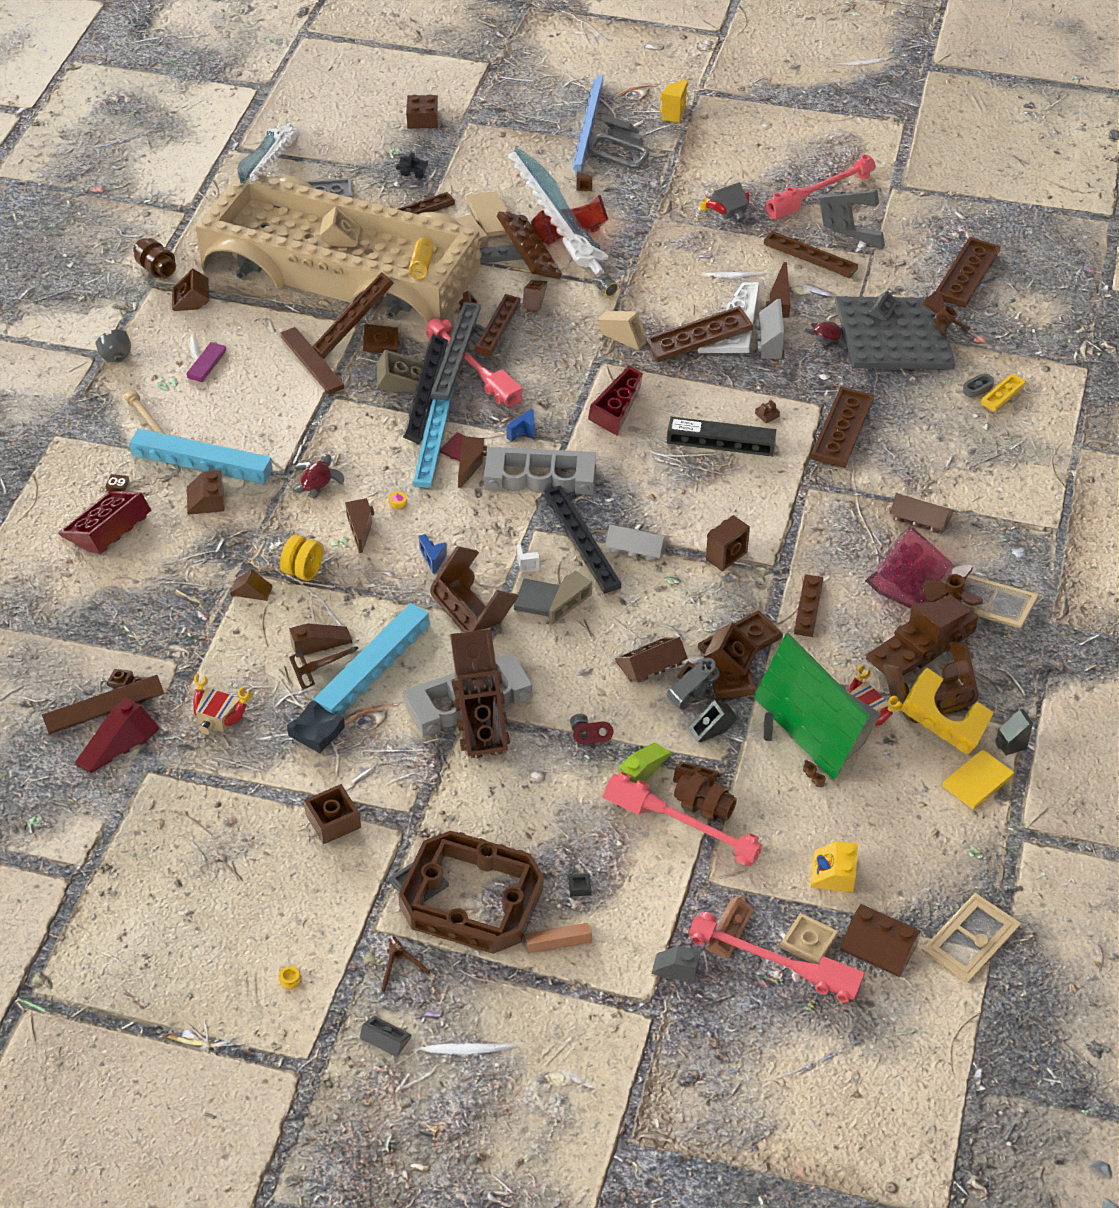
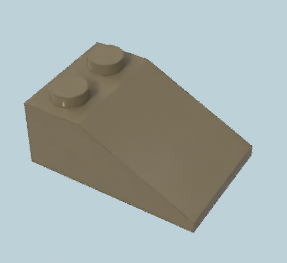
[377,350,424,393]

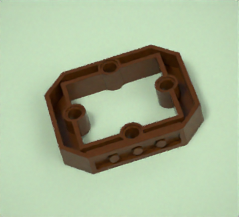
[399,830,544,954]

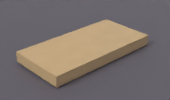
[466,191,508,237]

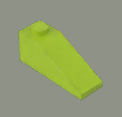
[618,742,671,783]

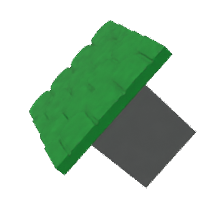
[754,633,881,780]

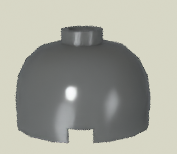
[95,330,131,362]

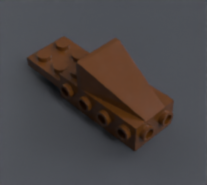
[866,594,978,676]
[450,628,510,758]

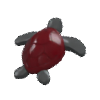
[804,321,848,349]
[294,454,344,499]

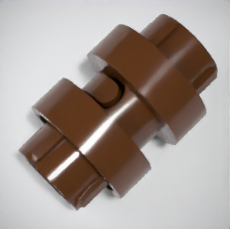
[133,238,176,278]
[674,773,737,822]

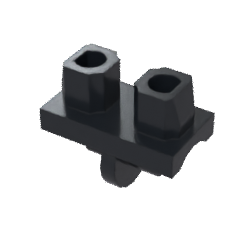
[396,152,428,179]

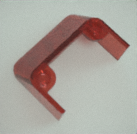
[531,195,609,245]

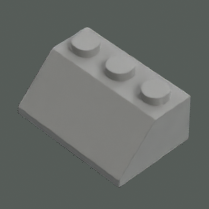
[755,299,784,359]
[605,525,670,561]

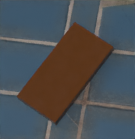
[698,610,783,654]

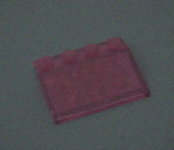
[865,526,953,609]

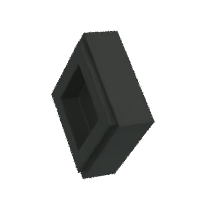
[764,712,773,741]
[568,874,591,897]

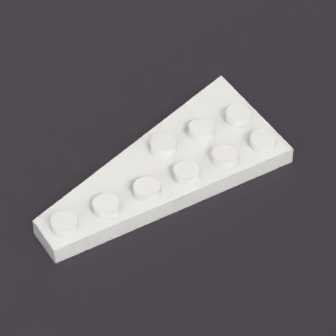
[698,282,760,353]

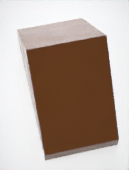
[230,569,273,601]

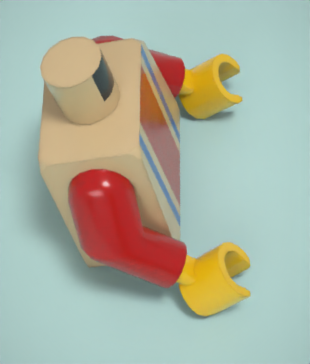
[847,665,902,726]
[193,674,253,735]

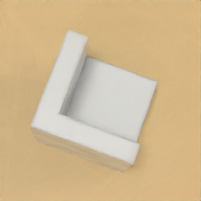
[517,544,539,573]

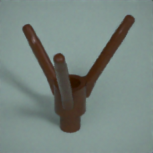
[381,937,430,992]

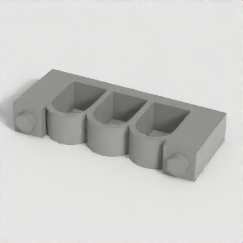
[484,447,596,495]
[403,652,532,737]

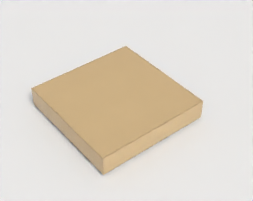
[780,913,839,965]

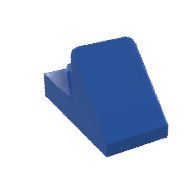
[506,408,534,442]
[419,534,447,573]

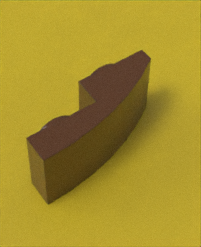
[107,669,148,689]

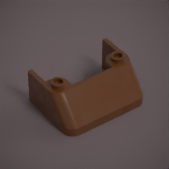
[430,546,519,632]
[883,642,979,723]

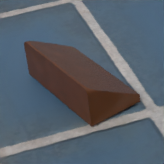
[673,762,719,787]

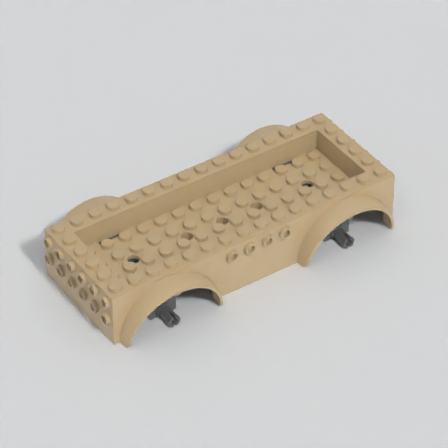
[195,170,482,325]

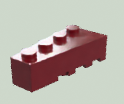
[588,365,643,436]

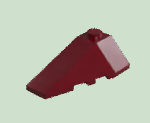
[75,697,159,773]

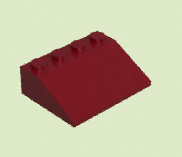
[58,491,152,554]

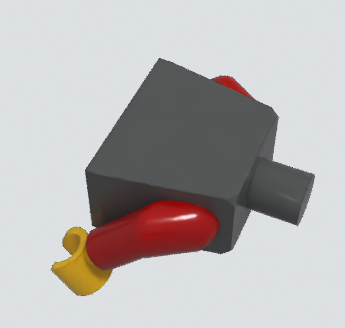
[699,182,750,222]

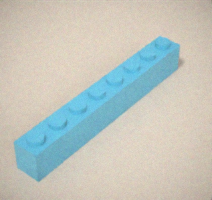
[129,429,273,484]
[313,603,430,716]

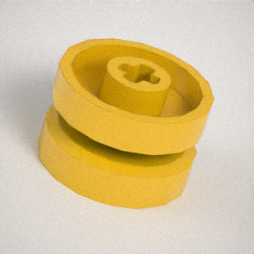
[280,534,323,581]

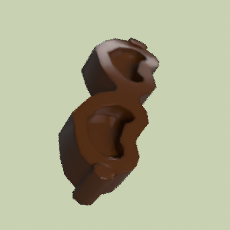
[803,760,826,787]

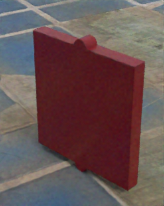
[440,432,470,461]

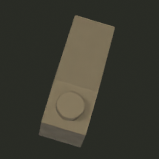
[549,570,592,625]

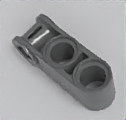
[667,658,720,710]

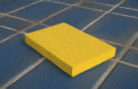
[942,749,1014,810]

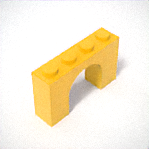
[900,668,994,755]

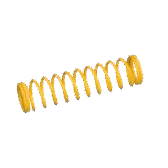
[409,238,434,279]

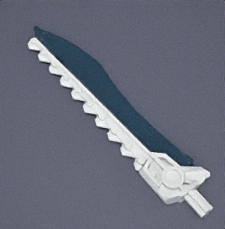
[237,123,299,184]
[508,146,608,277]

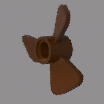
[923,293,971,336]
[923,565,983,606]

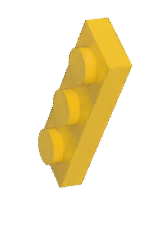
[981,373,1026,412]

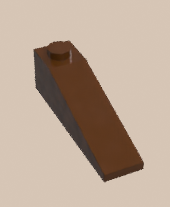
[765,262,791,318]

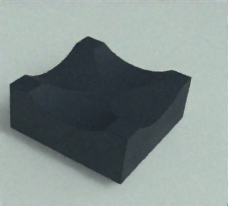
[287,700,345,753]

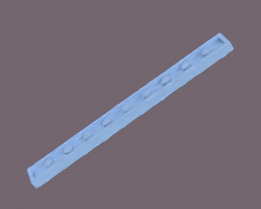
[572,74,603,177]

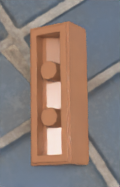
[705,896,754,959]
[524,923,592,953]

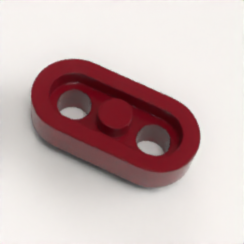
[573,721,614,744]

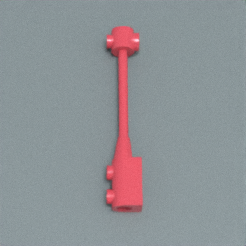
[766,154,876,220]
[426,318,522,407]
[602,772,763,866]
[689,912,865,1003]

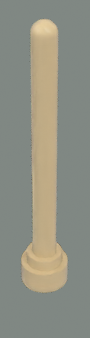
[124,390,165,434]

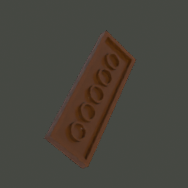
[496,211,562,279]
[935,237,1001,307]
[645,306,753,362]
[811,386,874,468]

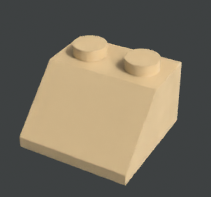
[319,206,361,247]

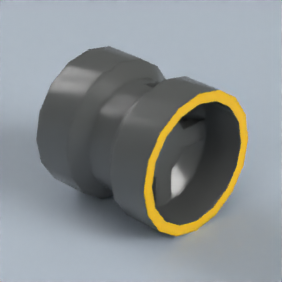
[596,274,619,297]

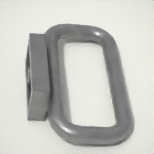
[588,126,650,168]

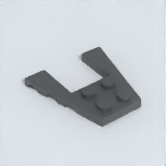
[819,189,885,249]

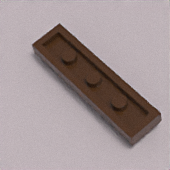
[794,574,824,637]

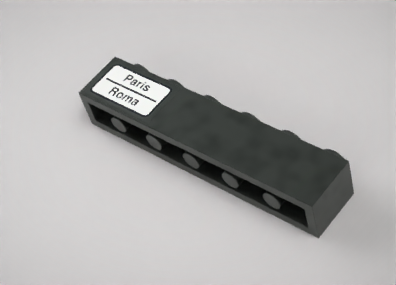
[667,416,777,457]

